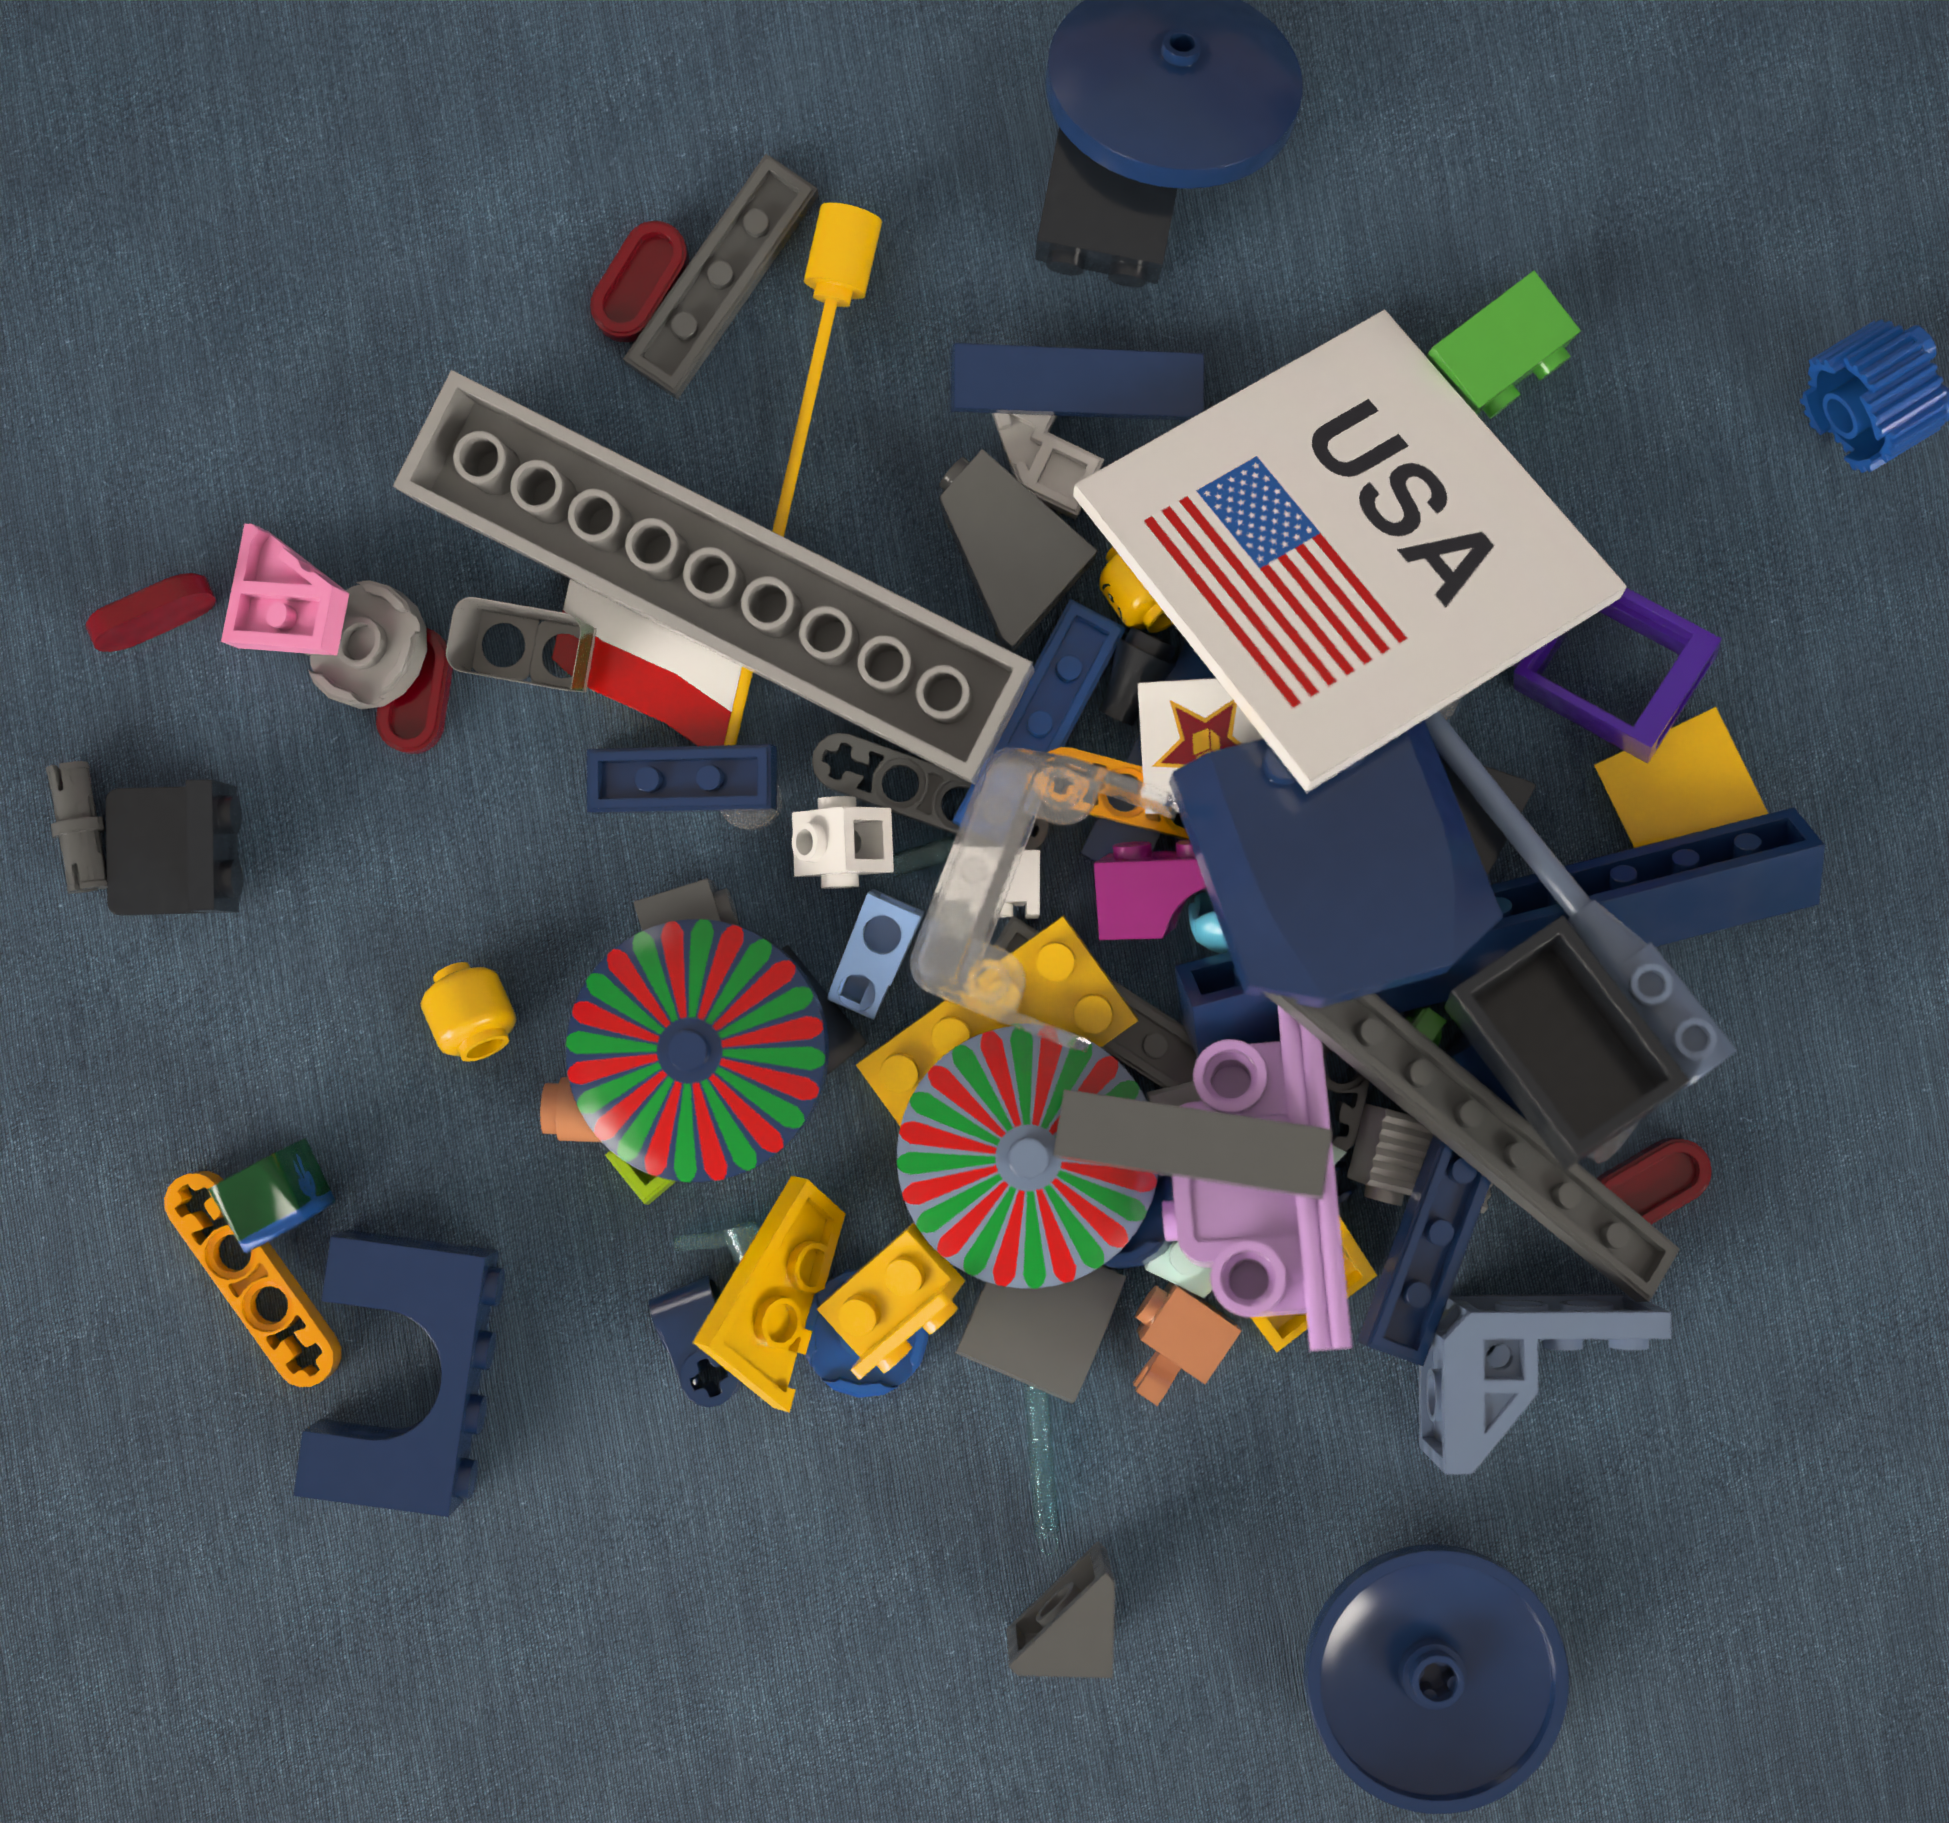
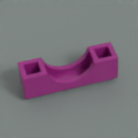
[1094,840,1206,940]

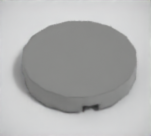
[305,580,427,709]

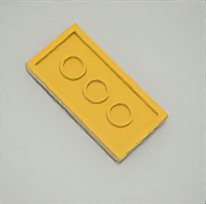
[856,915,1138,1126]

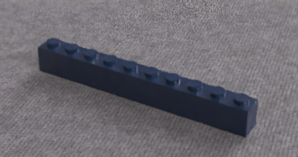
[1175,807,1825,1059]

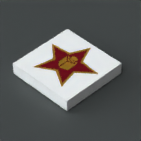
[1138,678,1263,814]

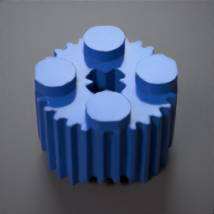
[1800,319,1949,473]

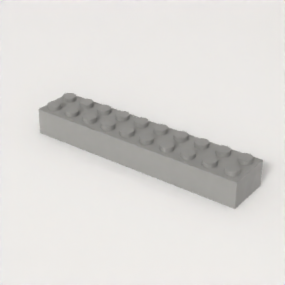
[393,370,1035,785]

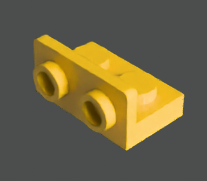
[817,1223,966,1380]

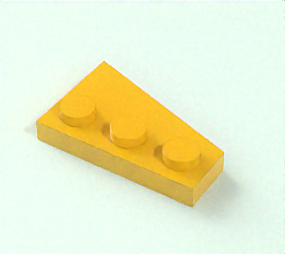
[693,1176,846,1413]

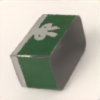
[446,597,597,692]

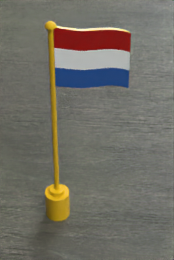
[552,203,882,746]

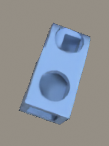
[827,889,925,1020]

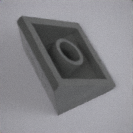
[1006,1540,1115,1678]

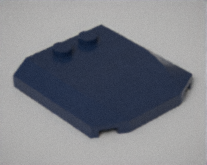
[1169,720,1503,1008]

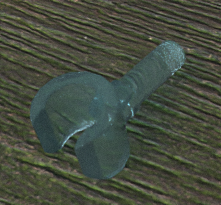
[674,1221,761,1264]

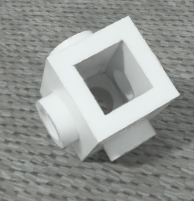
[792,796,894,889]

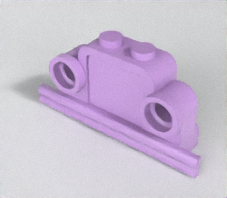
[1160,1006,1352,1351]

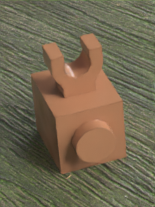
[1133,1282,1242,1406]

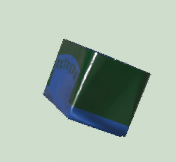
[208,1138,336,1253]

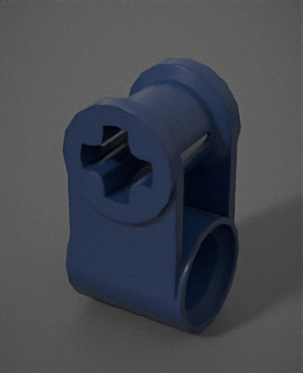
[648,1275,743,1408]

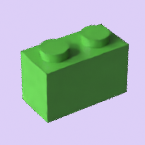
[1426,271,1581,419]

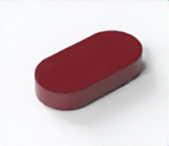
[590,221,689,342]
[85,573,216,652]
[376,628,453,754]
[1596,1138,1712,1225]

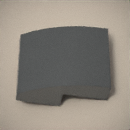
[955,1266,1126,1404]

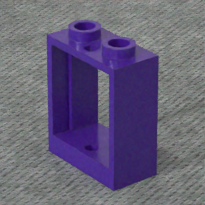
[1512,587,1722,764]

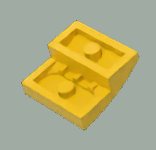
[1594,707,1769,848]

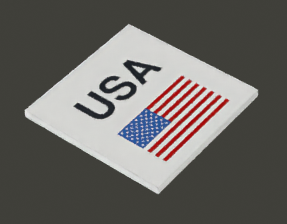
[1073,310,1627,792]

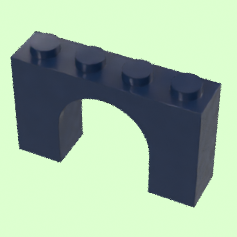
[293,1230,505,1517]

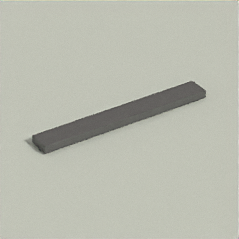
[1262,992,1680,1302]

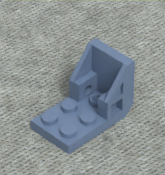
[1419,1294,1671,1475]

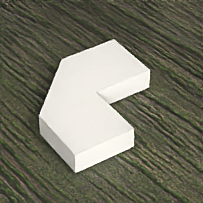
[992,413,1104,520]

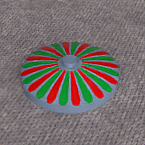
[897,1025,1158,1288]

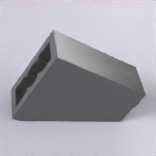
[939,449,1097,653]

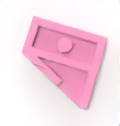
[221,524,349,656]

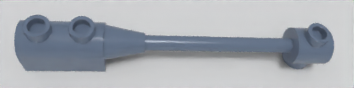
[1424,711,1737,1090]

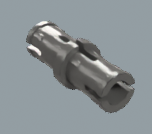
[46,761,107,894]

